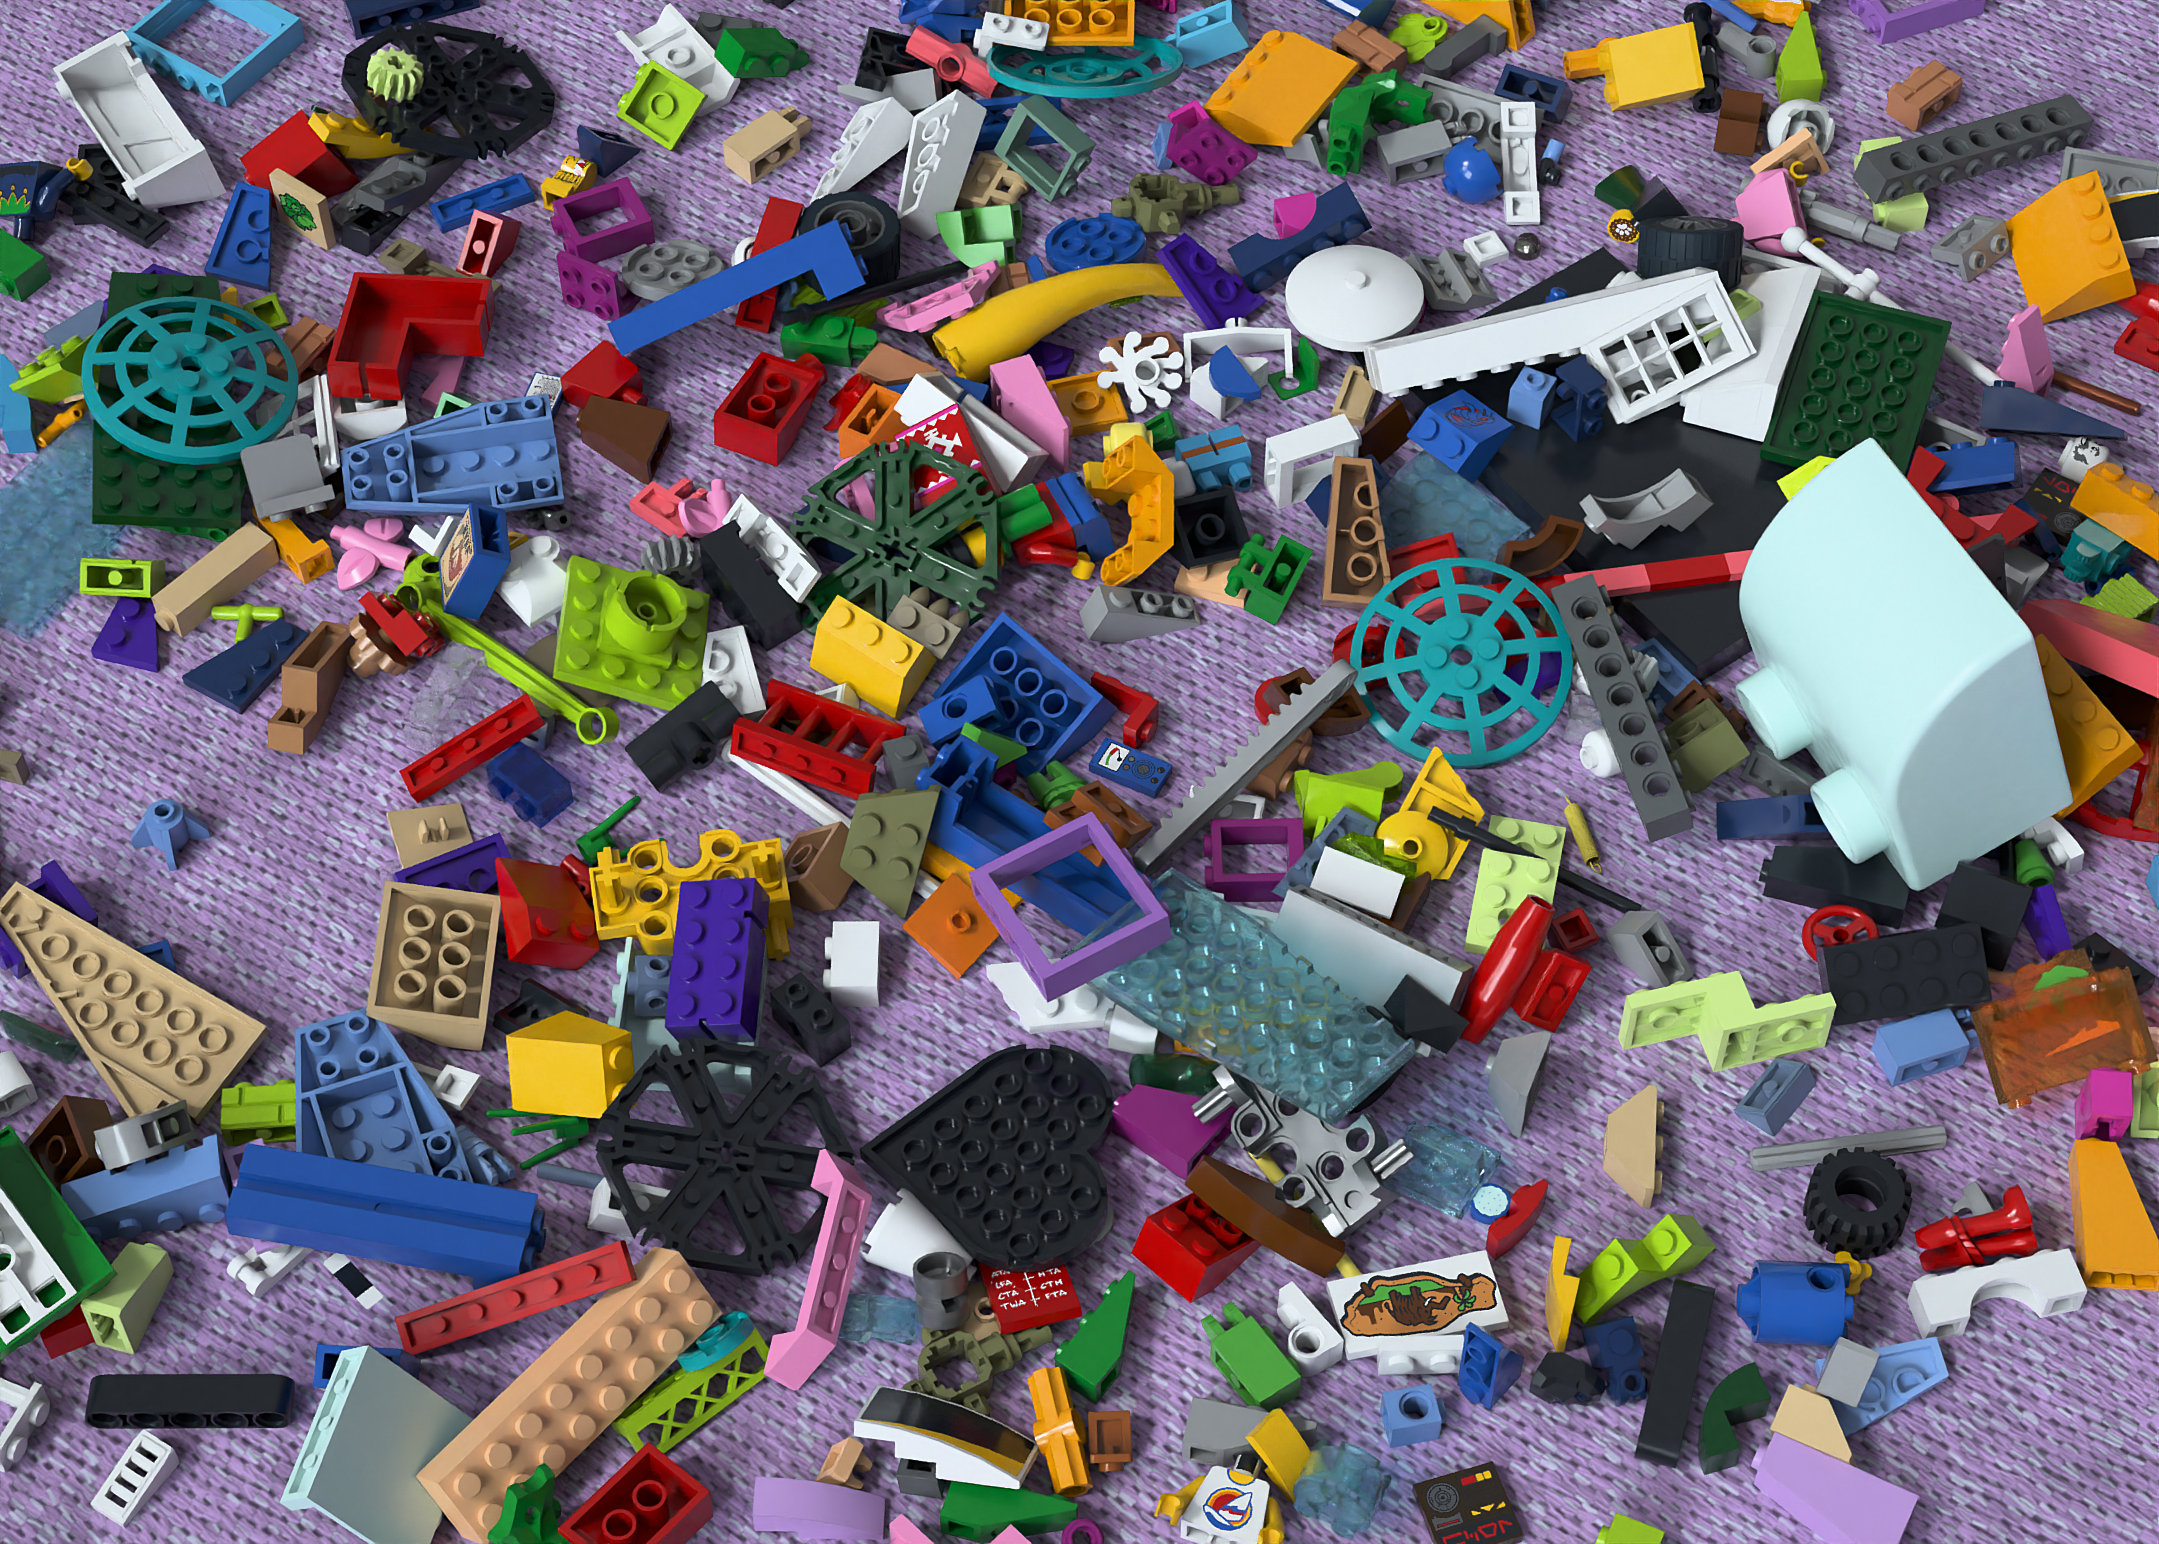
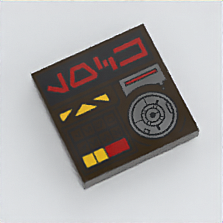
[2022,467,2089,547]
[1412,1461,1523,1544]

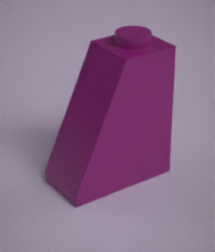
[1112,1084,1237,1181]

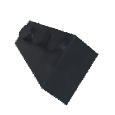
[699,519,802,652]

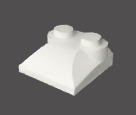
[333,394,409,445]
[495,536,568,629]

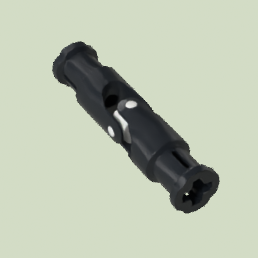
[1683,2,1722,113]

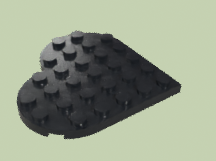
[859,1044,1113,1272]

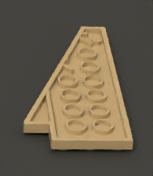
[0,881,269,1125]

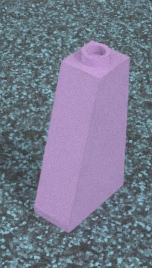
[1751,1432,1919,1544]

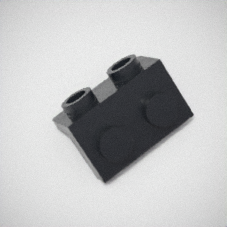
[493,978,589,1035]

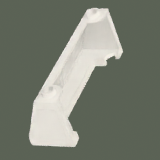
[53,30,226,210]
[1680,265,1822,442]

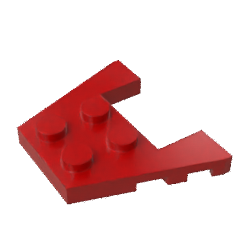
[1907,445,2039,550]

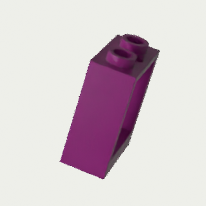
[550,177,655,264]
[1203,818,1304,903]

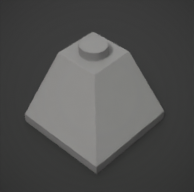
[1484,1031,1552,1137]

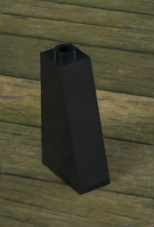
[1758,846,1910,930]

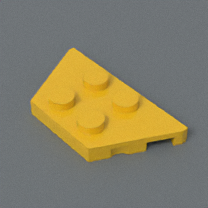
[1371,746,1485,881]

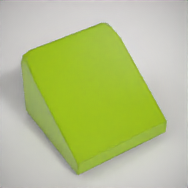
[243,293,290,331]

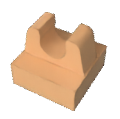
[815,1436,873,1490]

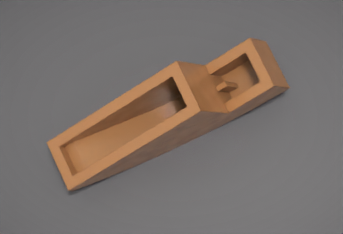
[268,621,355,755]

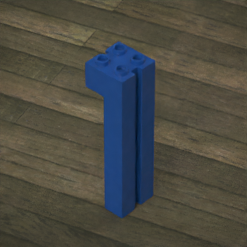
[607,219,869,356]
[915,734,1184,942]
[225,1143,547,1290]

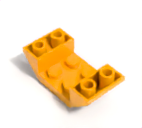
[1101,435,1174,587]

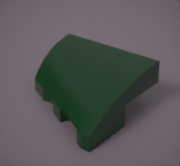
[1594,165,1647,210]

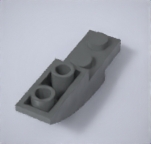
[356,150,465,216]

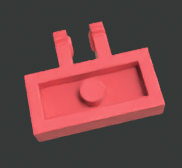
[629,477,708,539]

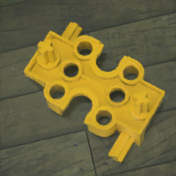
[589,829,795,961]

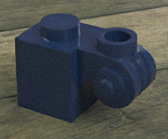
[1581,1316,1648,1407]

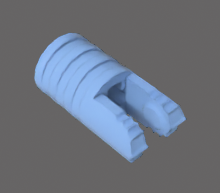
[455,1125,516,1186]

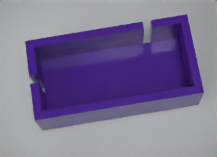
[665,878,770,1043]

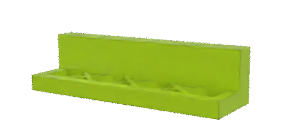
[610,1327,769,1454]

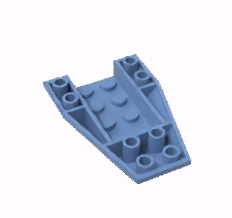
[340,393,565,516]
[295,1007,473,1182]

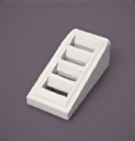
[90,1430,180,1528]

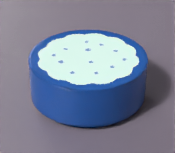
[1469,1183,1511,1225]

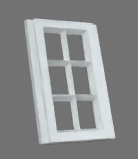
[256,374,341,479]

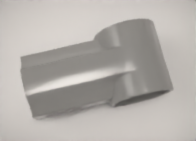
[1715,21,1777,79]

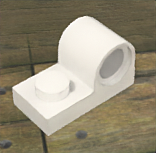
[1277,1281,1344,1377]

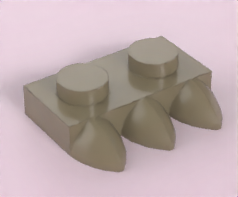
[885,586,969,663]

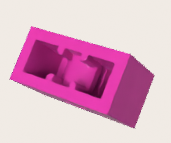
[2074,1067,2133,1145]

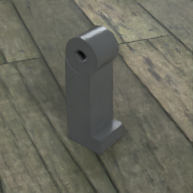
[1423,14,1507,81]

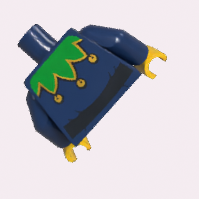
[0,158,93,241]

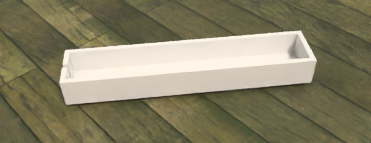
[1362,267,1719,397]

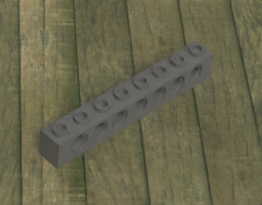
[1853,94,2094,205]
[1550,574,1696,843]

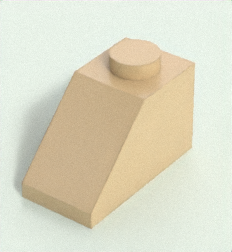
[1770,1384,1857,1467]

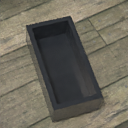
[1815,921,1992,1026]

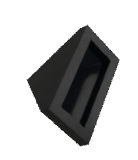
[1383,974,1470,1054]

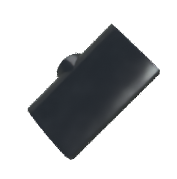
[625,680,744,794]

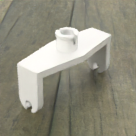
[1183,317,1293,383]

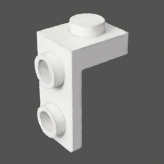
[973,12,1050,62]

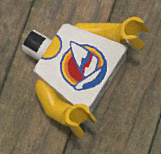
[1154,1454,1285,1544]

